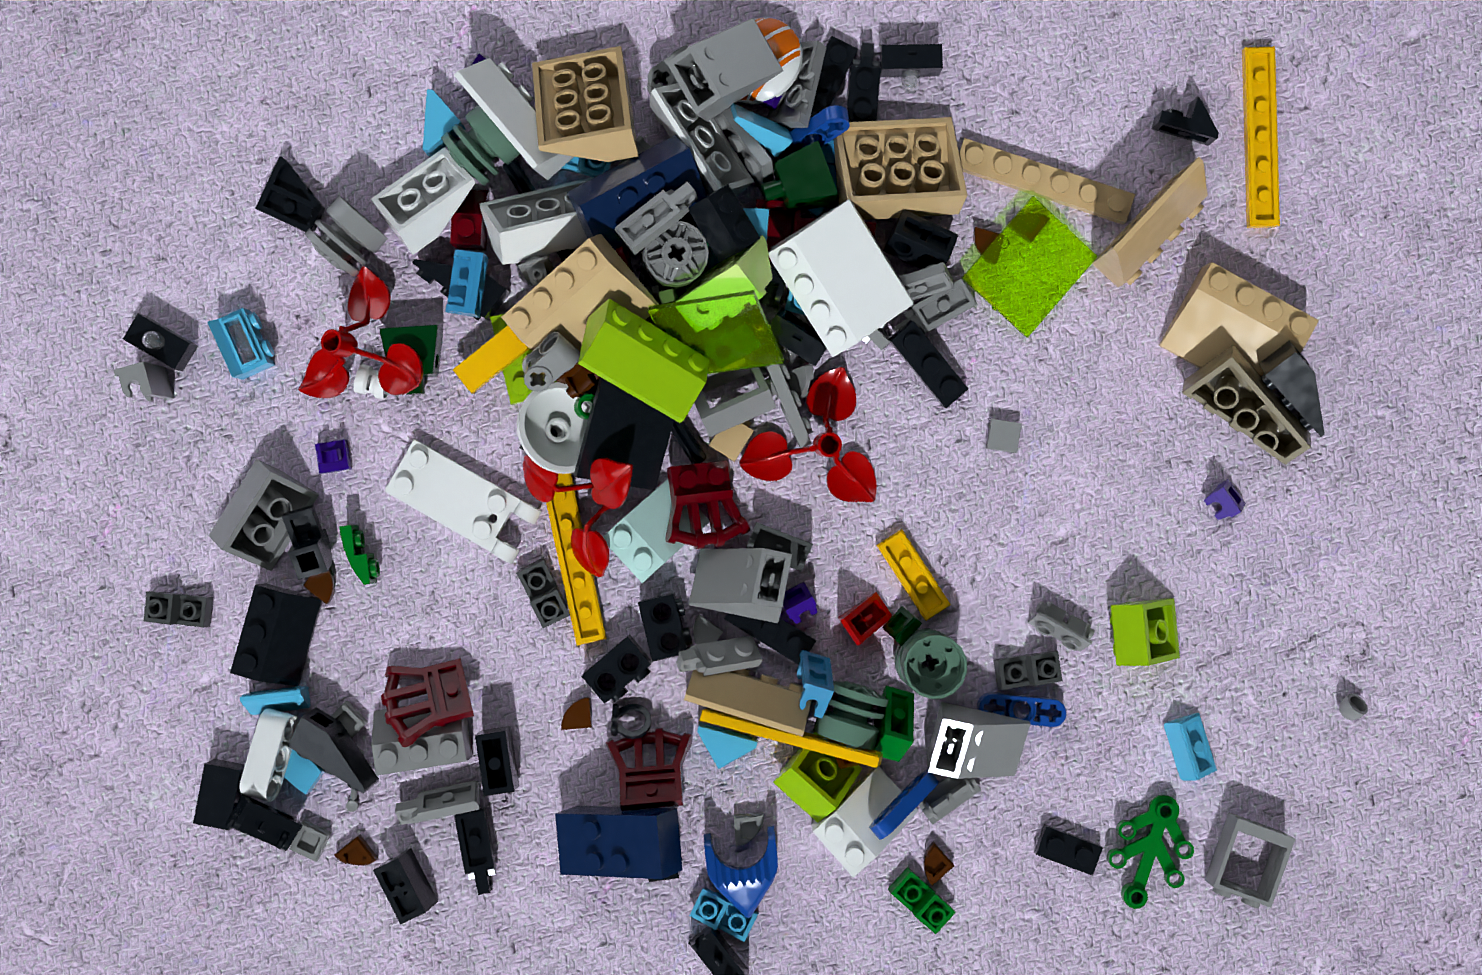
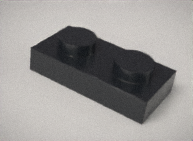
[1034,824,1103,876]

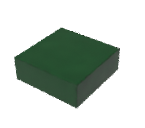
[882,606,922,646]

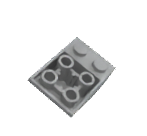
[666,18,784,122]
[689,548,792,623]
[926,702,1031,779]

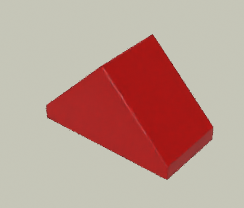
[837,592,892,646]

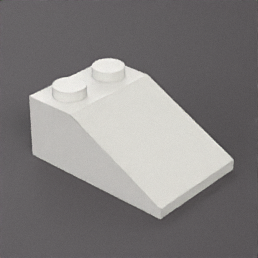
[371,147,476,255]
[811,766,918,878]

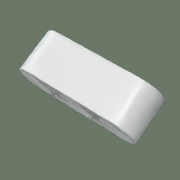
[240,708,299,802]

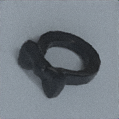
[611,703,652,739]

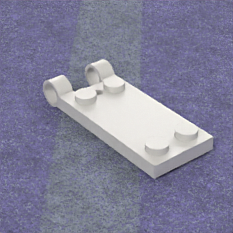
[384,439,542,564]

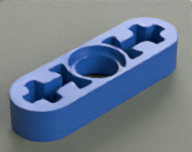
[779,105,850,159]
[977,693,1066,727]
[869,769,939,840]

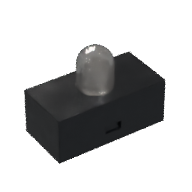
[879,44,943,94]
[764,308,827,366]
[123,313,198,372]

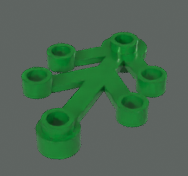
[1107,795,1194,909]

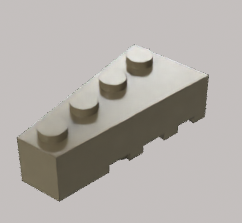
[1182,345,1311,465]

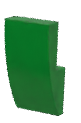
[339,525,380,585]
[888,867,956,934]

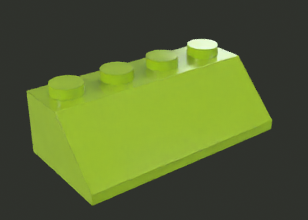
[578,298,710,423]

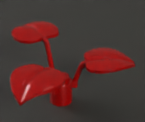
[298,266,423,398]
[739,367,877,502]
[523,455,633,577]

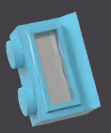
[207,308,275,380]

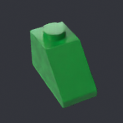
[873,685,914,762]

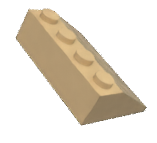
[532,46,638,162]
[834,117,967,220]
[1092,157,1208,287]
[501,234,661,351]
[1159,262,1319,391]

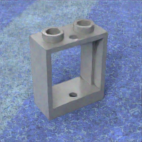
[694,351,777,437]
[1205,812,1295,909]

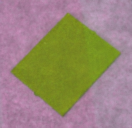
[962,196,1098,338]
[648,290,784,374]

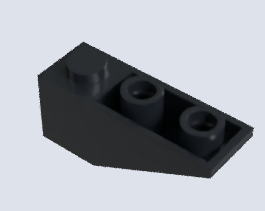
[412,259,510,321]
[1259,340,1325,437]
[288,707,379,794]

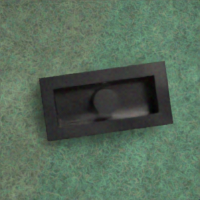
[688,184,760,262]
[475,726,519,796]
[193,759,245,830]

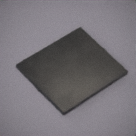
[574,377,674,490]

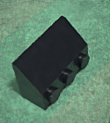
[230,583,323,686]

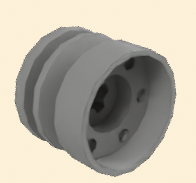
[304,195,388,277]
[640,221,709,289]

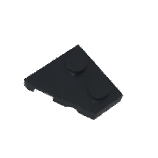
[255,156,325,232]

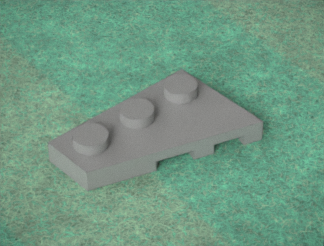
[767,41,826,128]
[714,107,774,195]
[758,350,813,448]

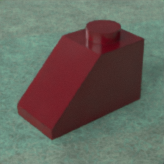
[450,189,490,251]

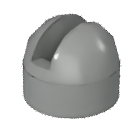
[1339,693,1368,720]

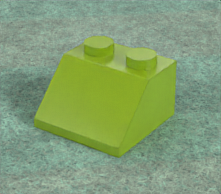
[1110,598,1180,666]
[773,732,862,823]

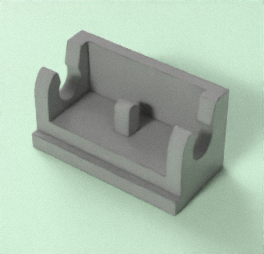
[113,361,174,402]

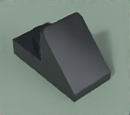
[1151,96,1219,146]

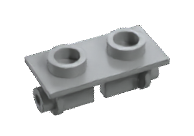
[518,255,554,286]
[1028,601,1095,652]
[919,777,981,825]

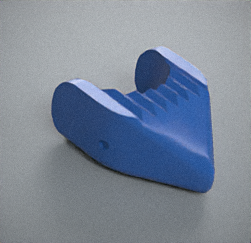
[704,826,778,918]

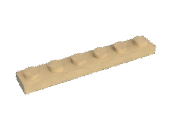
[959,138,1135,225]

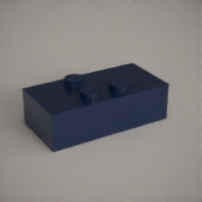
[567,135,707,250]
[555,806,683,879]

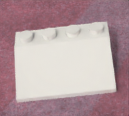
[768,199,914,357]

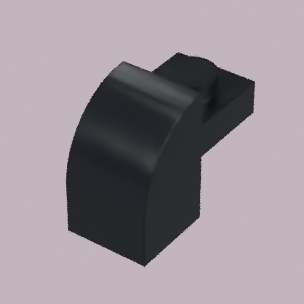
[282,505,332,580]

